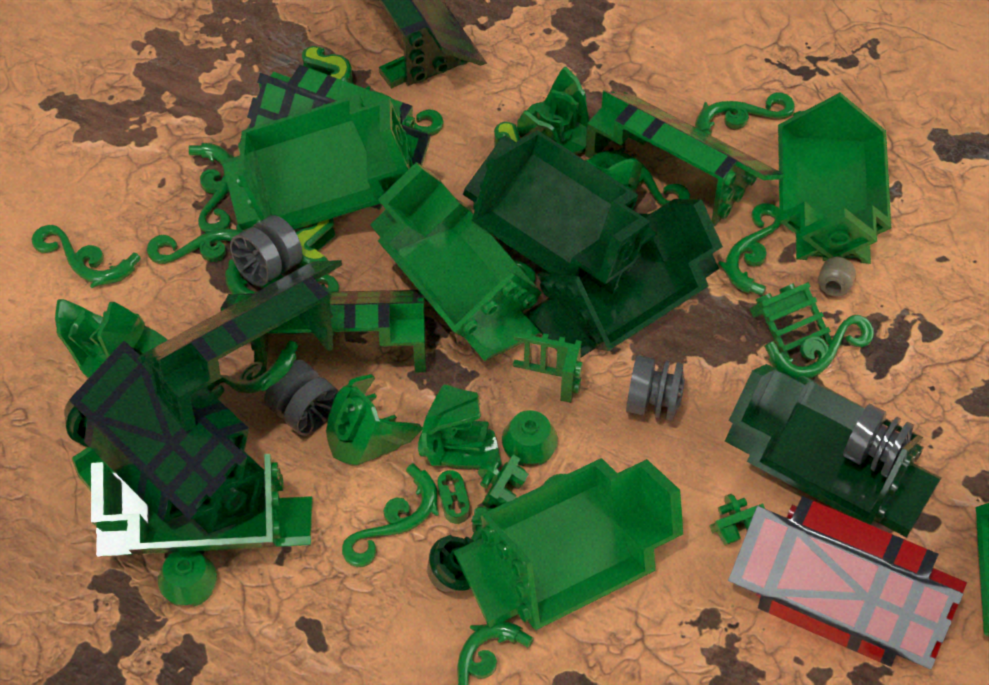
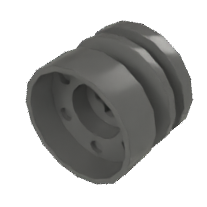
[626,355,685,421]
[843,403,914,478]

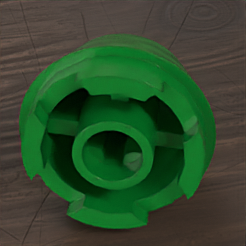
[502,410,558,466]
[158,551,217,607]

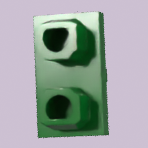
[478,454,529,508]
[709,494,765,545]

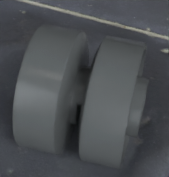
[230,215,302,286]
[264,360,339,436]

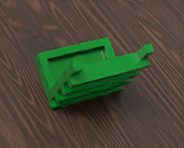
[749,282,832,358]
[513,330,583,403]

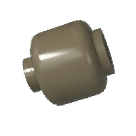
[818,257,856,297]

